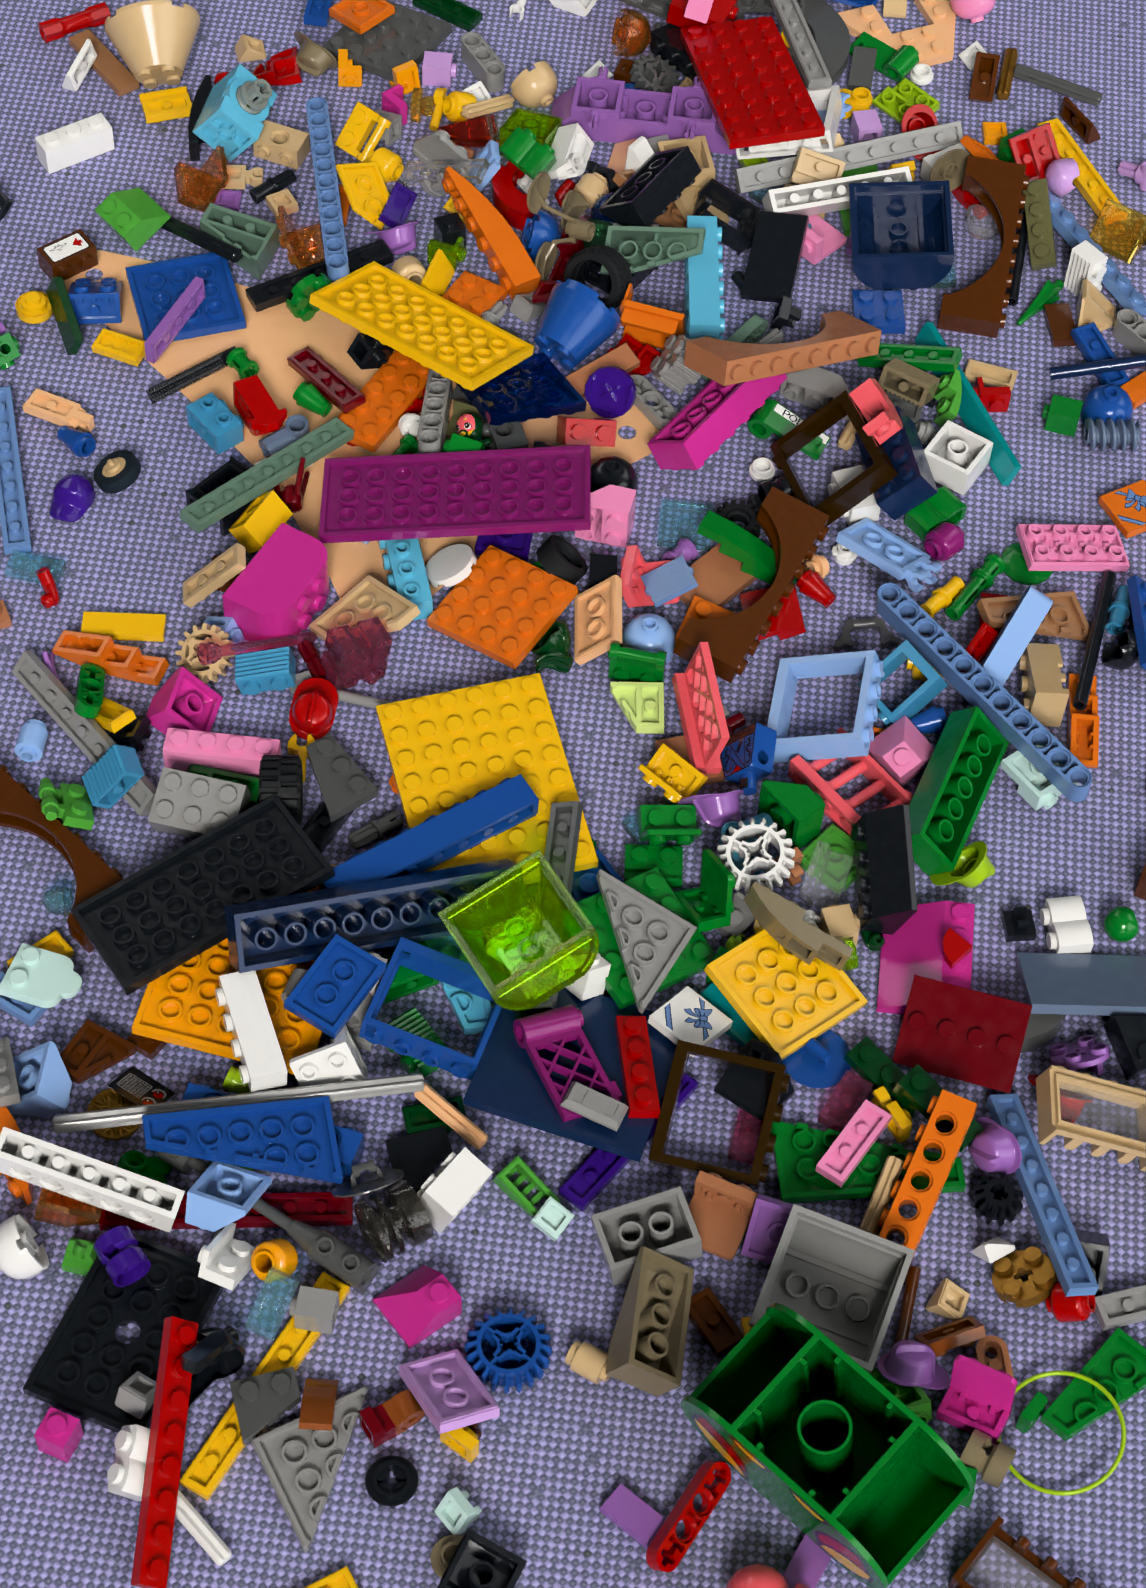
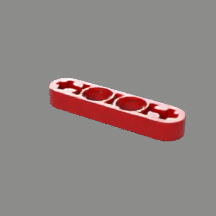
[646,1460,731,1572]

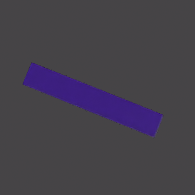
[559,1073,699,1212]

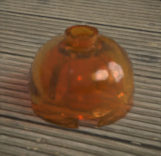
[612,8,652,57]

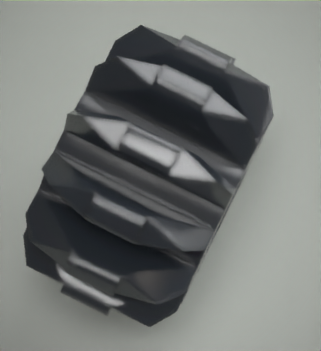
[970,1172,1024,1227]

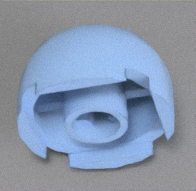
[622,613,676,663]

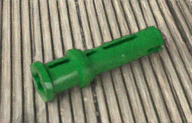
[945,553,1006,621]

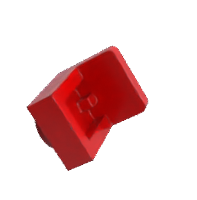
[973,377,1011,412]

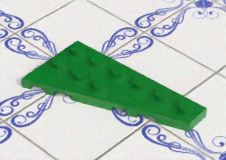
[771,1121,966,1203]

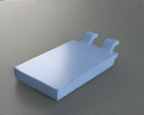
[836,517,942,592]

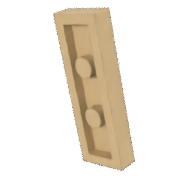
[183,542,246,608]

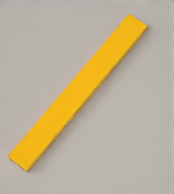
[179,1272,350,1501]

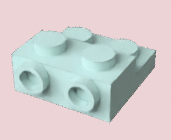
[1000,745,1079,811]

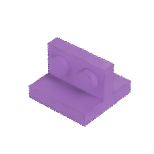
[741,1194,819,1264]

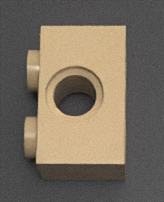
[253,120,310,170]

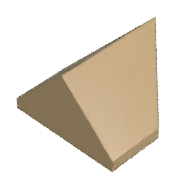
[1076,278,1116,332]

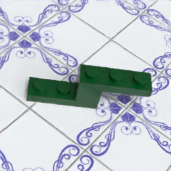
[844,1036,984,1152]

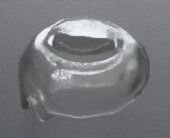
[964,204,998,240]

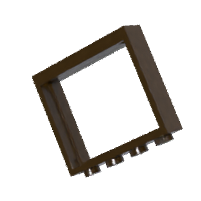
[770,390,898,526]
[648,1040,791,1189]

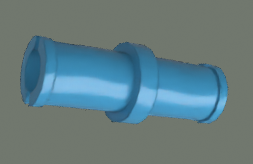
[1105,585,1131,635]

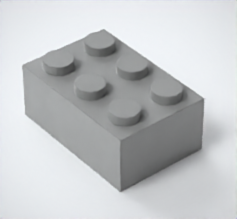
[148,767,252,839]
[591,1186,703,1286]

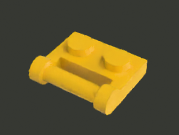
[335,102,392,162]

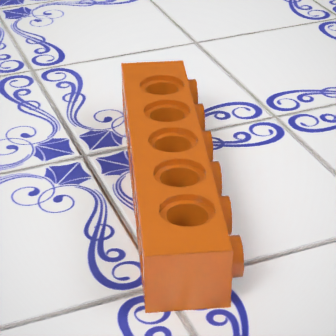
[878,1089,977,1259]

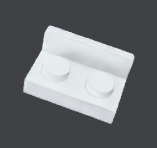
[197,1223,256,1291]

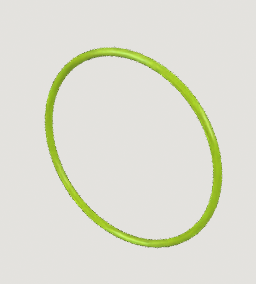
[997,1370,1126,1496]

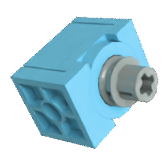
[192,64,277,162]

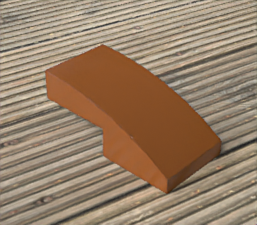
[299,1378,339,1431]

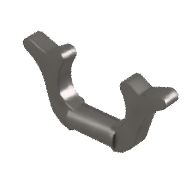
[833,617,901,651]

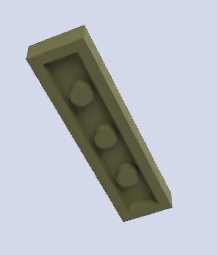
[1023,178,1057,271]

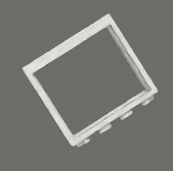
[736,85,842,160]

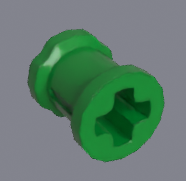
[226,347,259,380]

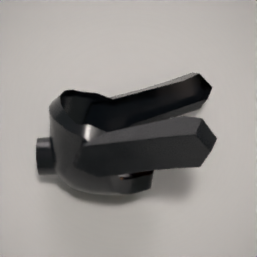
[181,1326,245,1410]

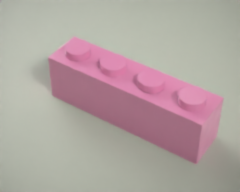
[162,728,282,778]

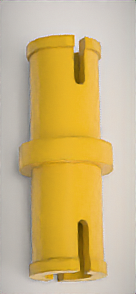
[920,576,965,618]

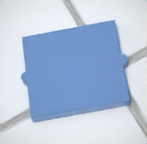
[640,555,698,607]

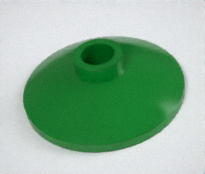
[1001,542,1053,585]

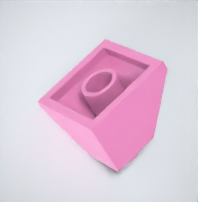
[869,715,935,786]

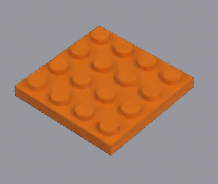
[426,545,579,669]

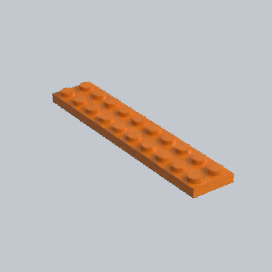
[337,271,508,453]

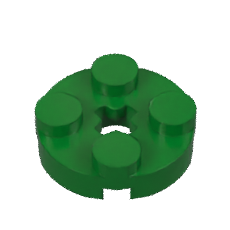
[286,273,332,321]

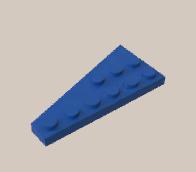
[142,1096,343,1184]

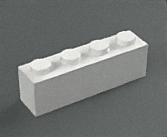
[215,971,287,1092]

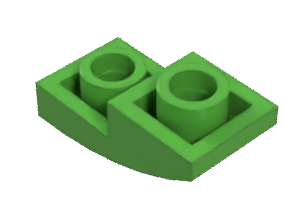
[933,369,962,427]

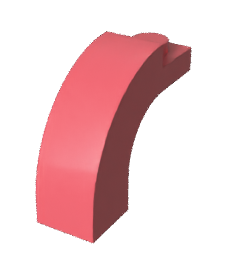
[849,378,903,445]

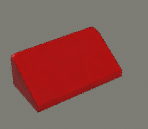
[959,622,998,673]

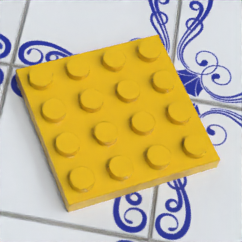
[704,929,868,1060]

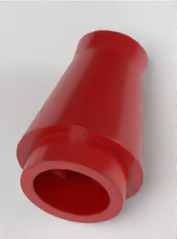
[796,569,837,608]

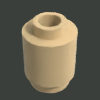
[565,1340,611,1385]

